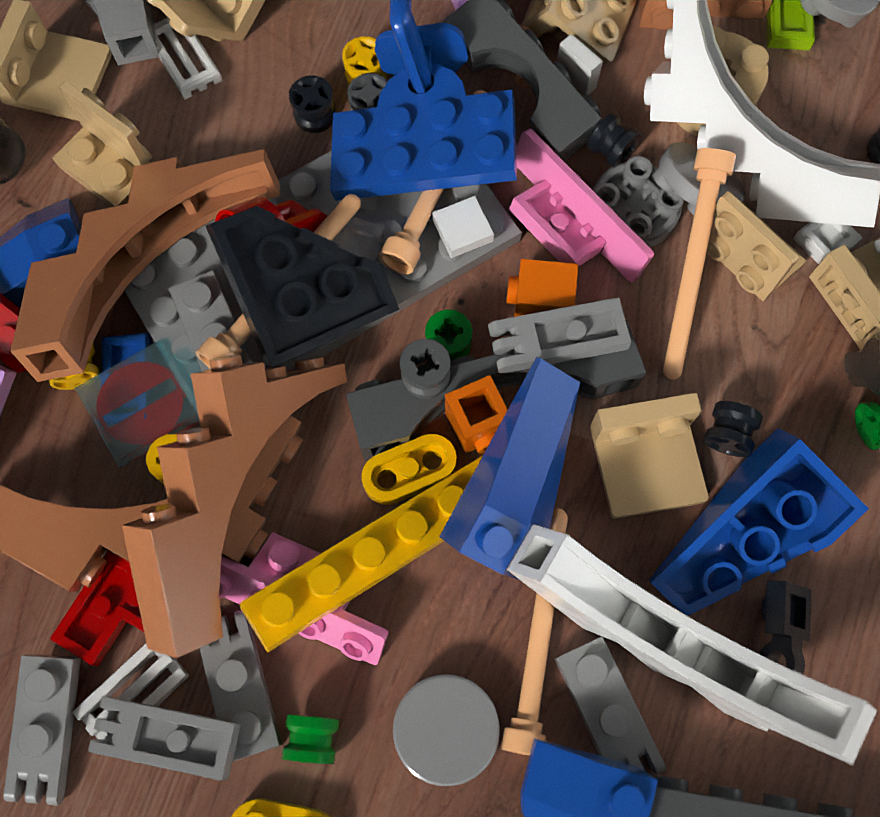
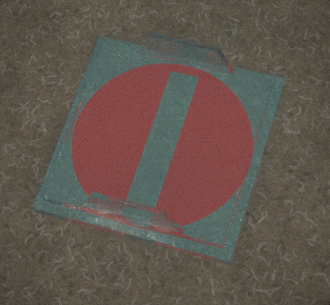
[75,340,200,468]

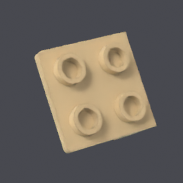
[0,0,112,121]
[147,0,265,42]
[522,0,637,64]
[52,80,152,207]
[706,191,807,302]
[809,237,880,352]
[590,393,709,519]

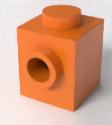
[506,259,578,317]
[445,375,508,454]

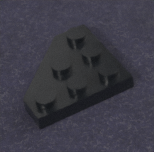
[205,206,400,368]

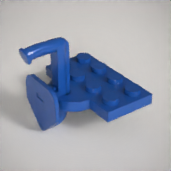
[330,0,517,201]

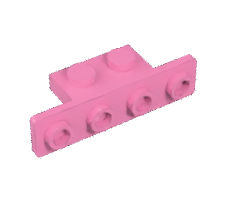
[509,129,654,283]
[219,532,389,665]

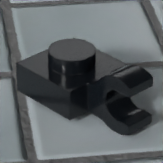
[759,581,812,675]

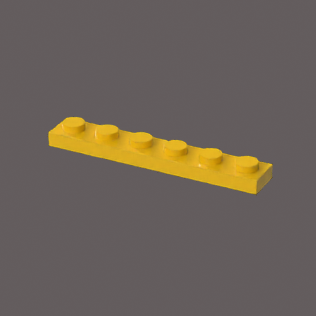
[240,456,482,653]

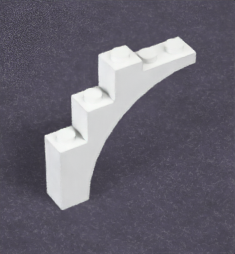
[644,0,880,227]
[507,524,877,765]

